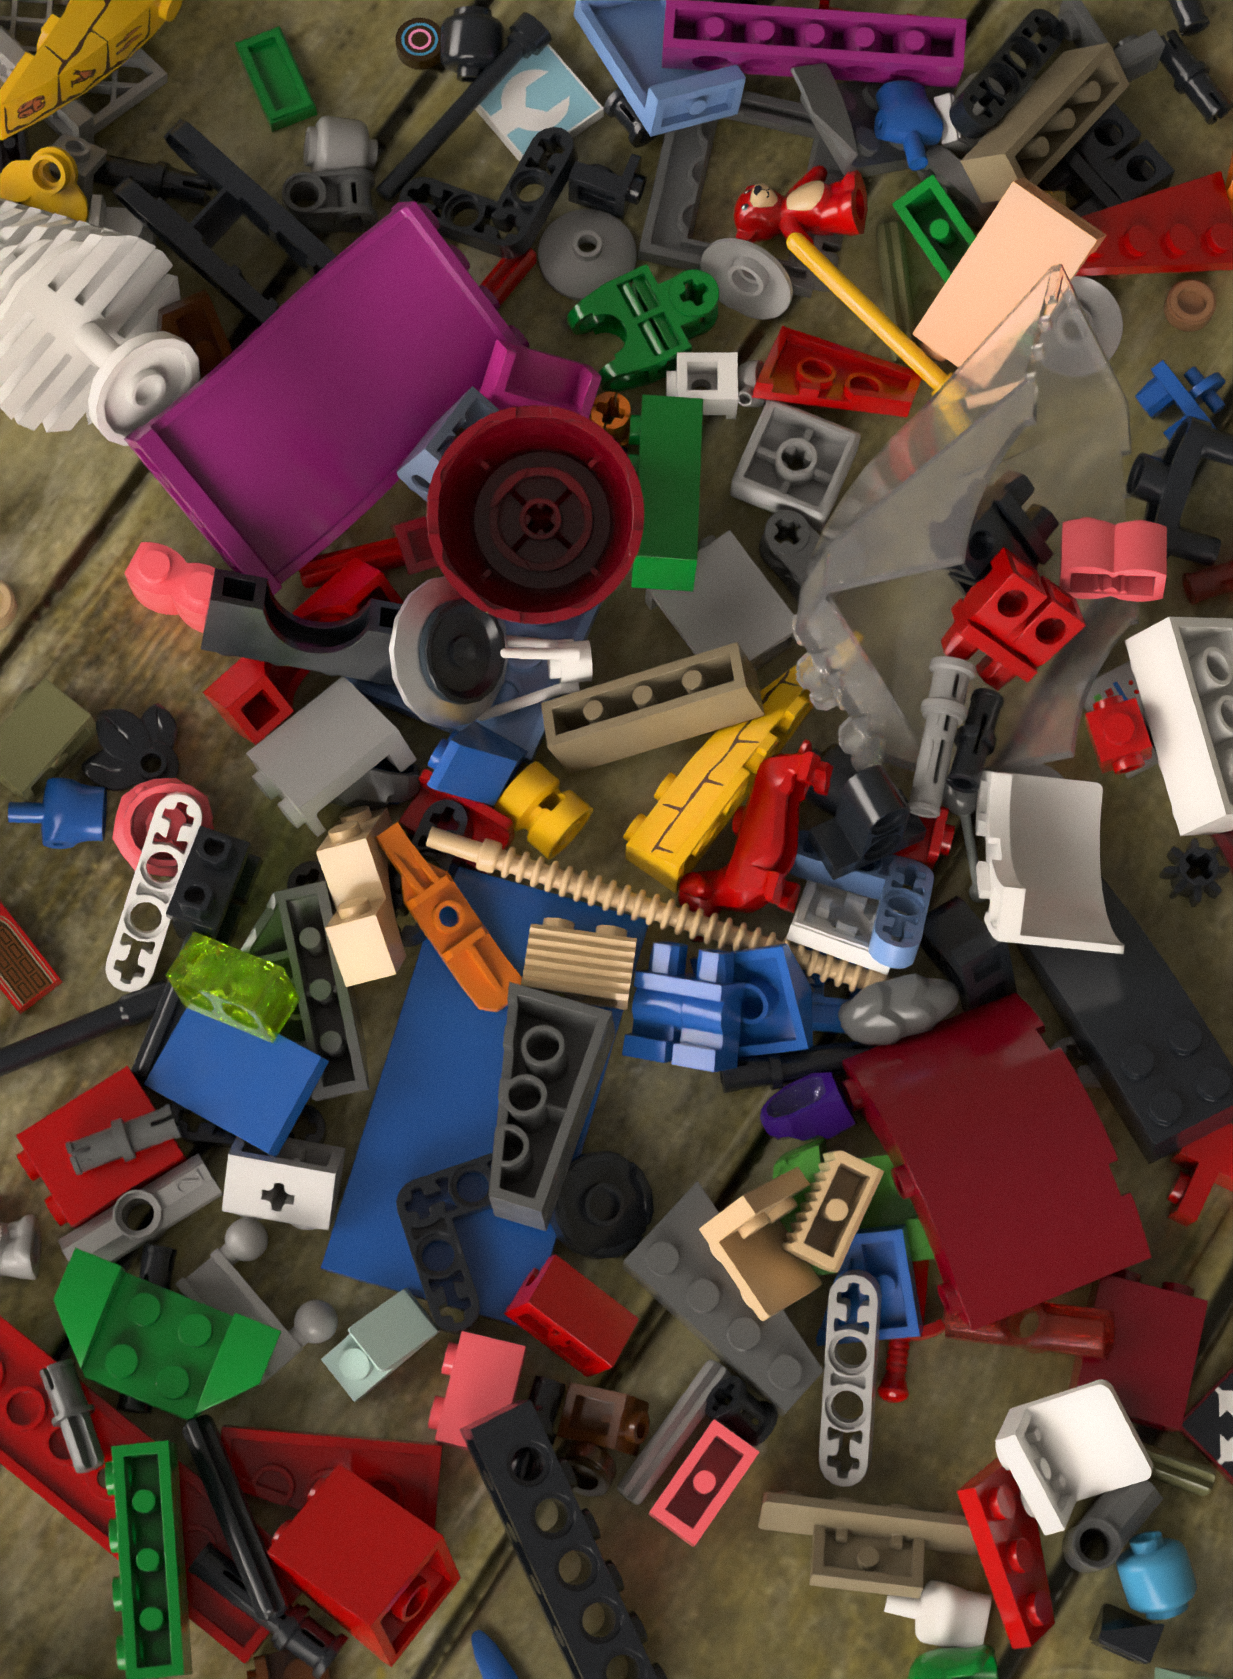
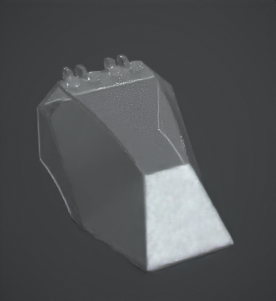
[792,263,1140,780]

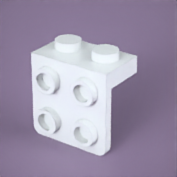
[995,1380,1153,1536]

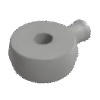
[738,360,767,408]

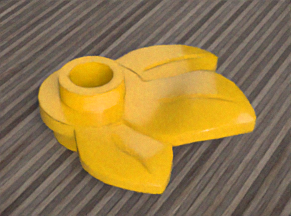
[0,146,89,222]

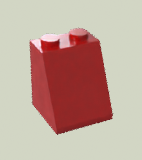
[267,1463,461,1667]

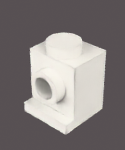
[666,352,738,419]

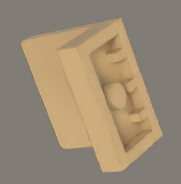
[699,1166,822,1321]

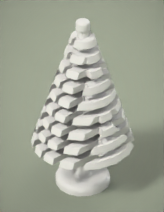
[0,198,200,446]

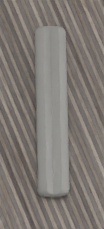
[617,1359,731,1505]

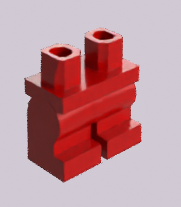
[940,547,1086,691]

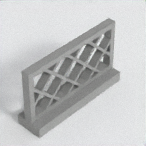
[0,0,168,145]

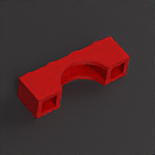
[202,557,404,746]

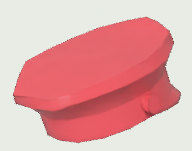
[112,778,214,877]

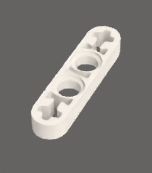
[105,791,203,992]

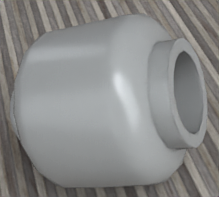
[303,116,378,185]

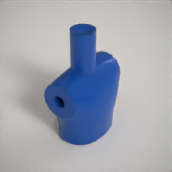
[874,80,943,171]
[8,778,107,849]

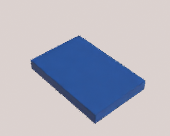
[144,990,329,1157]

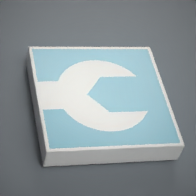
[475,44,604,162]

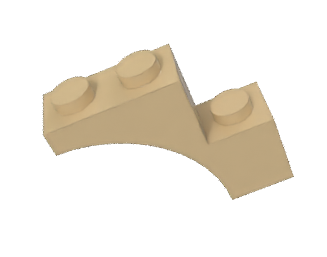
[316,805,406,987]

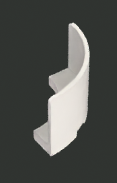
[976,770,1125,954]

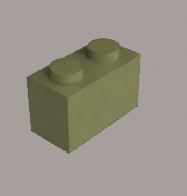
[0,677,97,802]

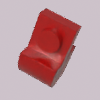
[1166,1124,1233,1227]

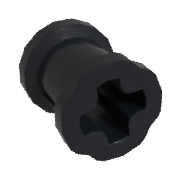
[604,87,658,148]
[705,1375,778,1447]

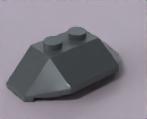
[235,880,369,1101]

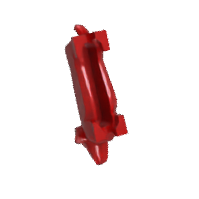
[678,739,833,943]

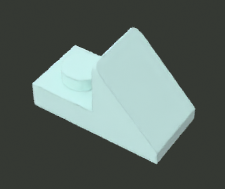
[321,1288,441,1402]

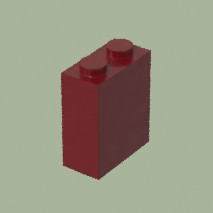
[1068,1269,1208,1433]

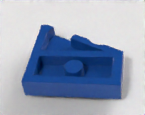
[816,1224,923,1346]

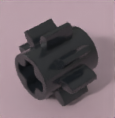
[1159,838,1229,907]

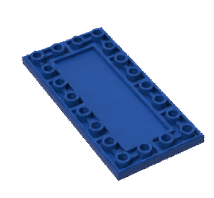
[321,867,649,1329]

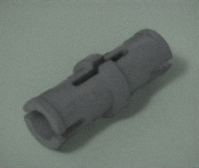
[66,1104,182,1175]

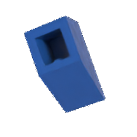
[427,721,528,806]

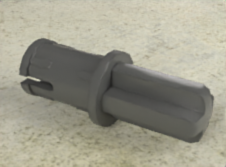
[39,1359,105,1474]

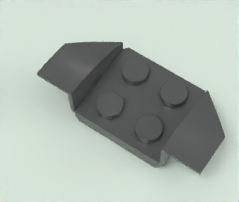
[791,63,955,177]

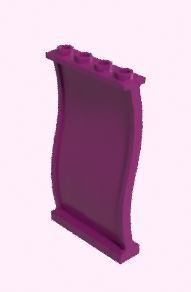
[124,201,530,595]

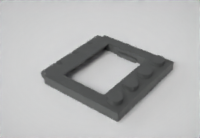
[637,90,844,298]

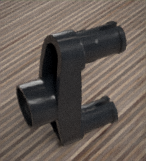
[1126,416,1233,567]

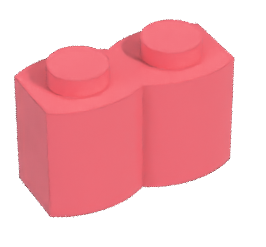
[1059,517,1167,602]
[124,542,215,633]

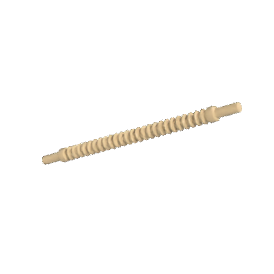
[426,826,894,992]

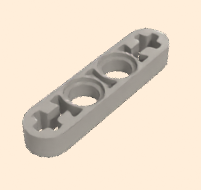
[819,1269,882,1487]

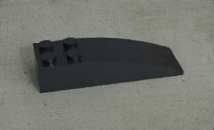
[989,876,1233,1164]

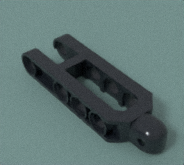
[112,118,337,328]

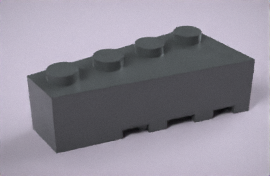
[489,982,615,1232]
[623,1181,823,1417]

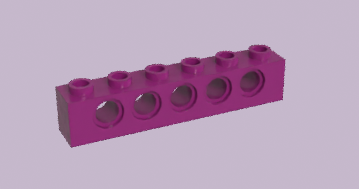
[662,0,967,88]

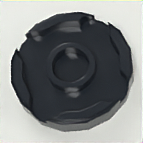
[550,1151,654,1259]

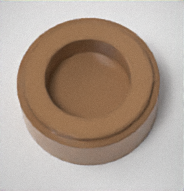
[1164,279,1216,332]

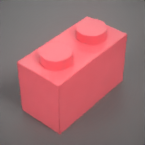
[428,1331,527,1451]
[648,1419,759,1547]

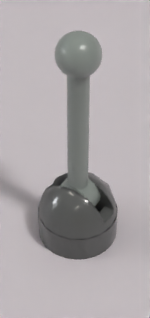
[942,782,987,903]

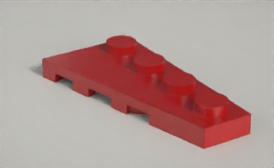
[1075,171,1233,276]
[221,1425,443,1530]

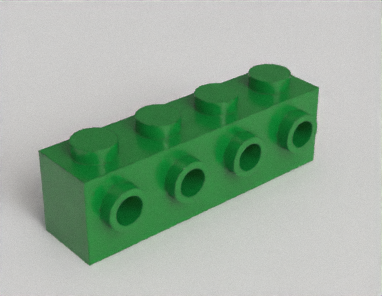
[628,394,703,592]
[105,1440,193,1679]

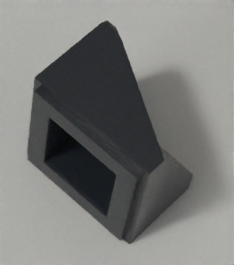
[1089,1603,1164,1665]

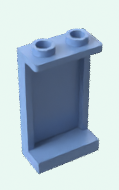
[573,0,746,137]

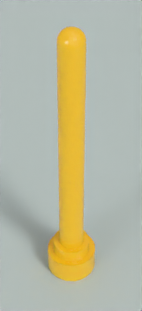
[786,232,976,418]

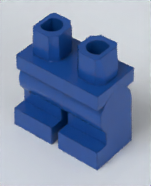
[622,941,745,1072]

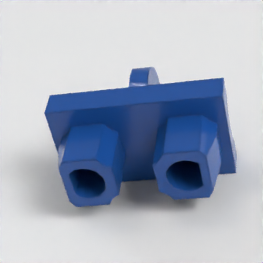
[1135,360,1226,441]

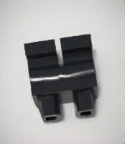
[1037,102,1175,217]
[922,470,1059,597]
[166,826,263,953]

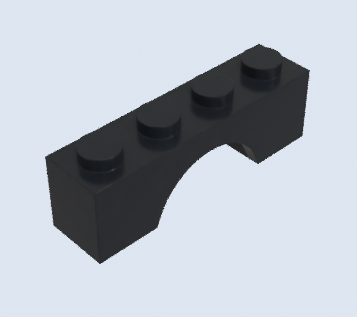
[201,568,403,686]

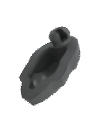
[838,973,959,1045]

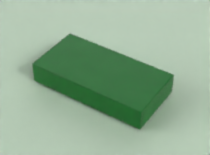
[235,26,317,132]

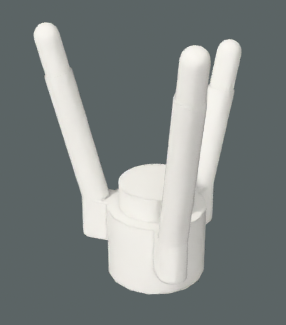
[477,635,593,721]

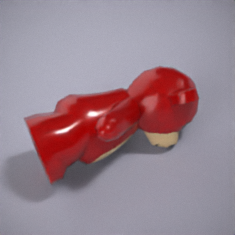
[733,165,868,246]

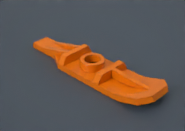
[375,822,522,1012]

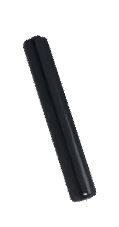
[182,1414,289,1622]

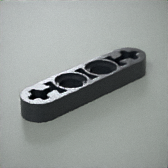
[949,9,1064,139]

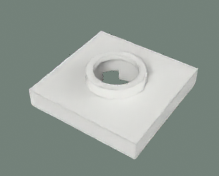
[786,880,907,975]

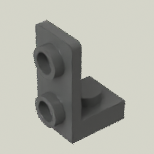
[1057,0,1165,82]

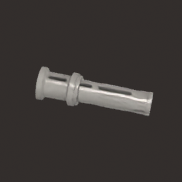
[907,656,977,818]

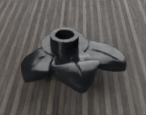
[81,703,180,791]

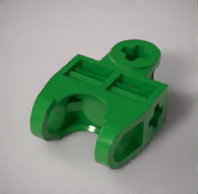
[566,264,719,392]

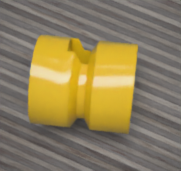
[494,761,593,859]

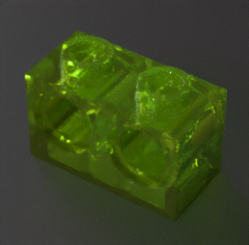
[166,932,300,1043]

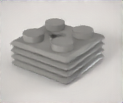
[730,400,861,531]

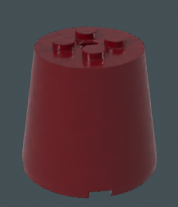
[427,405,645,624]

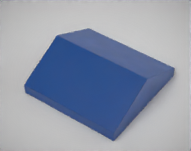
[690,943,813,1058]

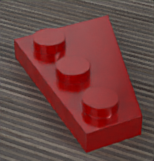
[752,326,922,417]
[957,1457,1055,1649]

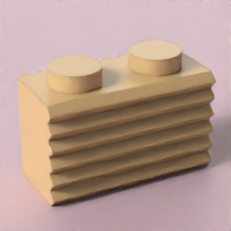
[521,918,637,1010]
[781,1150,884,1273]

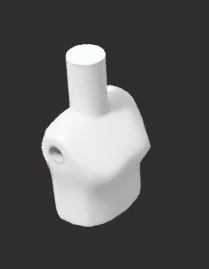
[884,1580,992,1647]

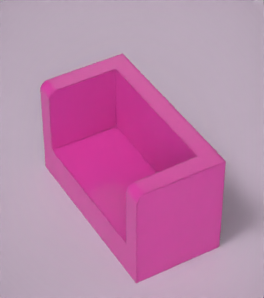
[480,339,601,419]

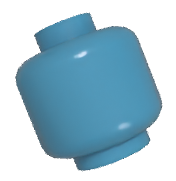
[1116,1531,1197,1620]

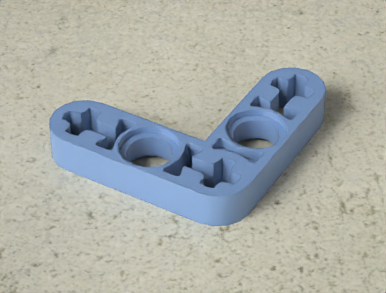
[789,830,934,969]

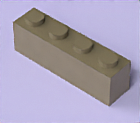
[960,42,1130,203]
[541,642,765,775]

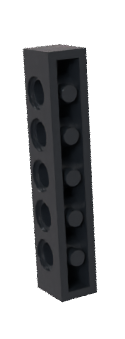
[460,1399,668,1679]

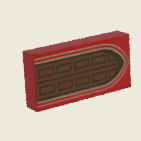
[0,901,63,1015]

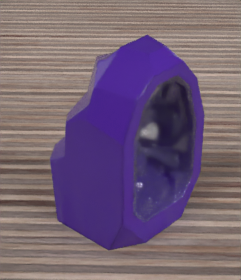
[760,1072,857,1141]

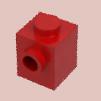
[1085,695,1152,775]

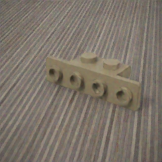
[758,1490,978,1599]

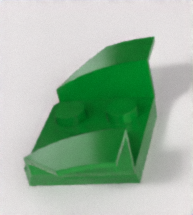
[53,1247,282,1421]

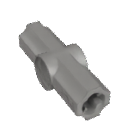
[57,1154,224,1263]

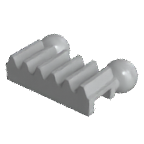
[176,1218,338,1386]

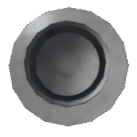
[389,576,508,728]

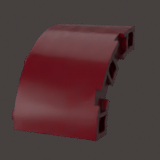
[841,992,1152,1331]

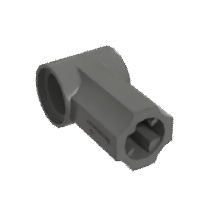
[1062,1480,1164,1573]

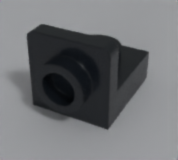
[568,153,647,220]

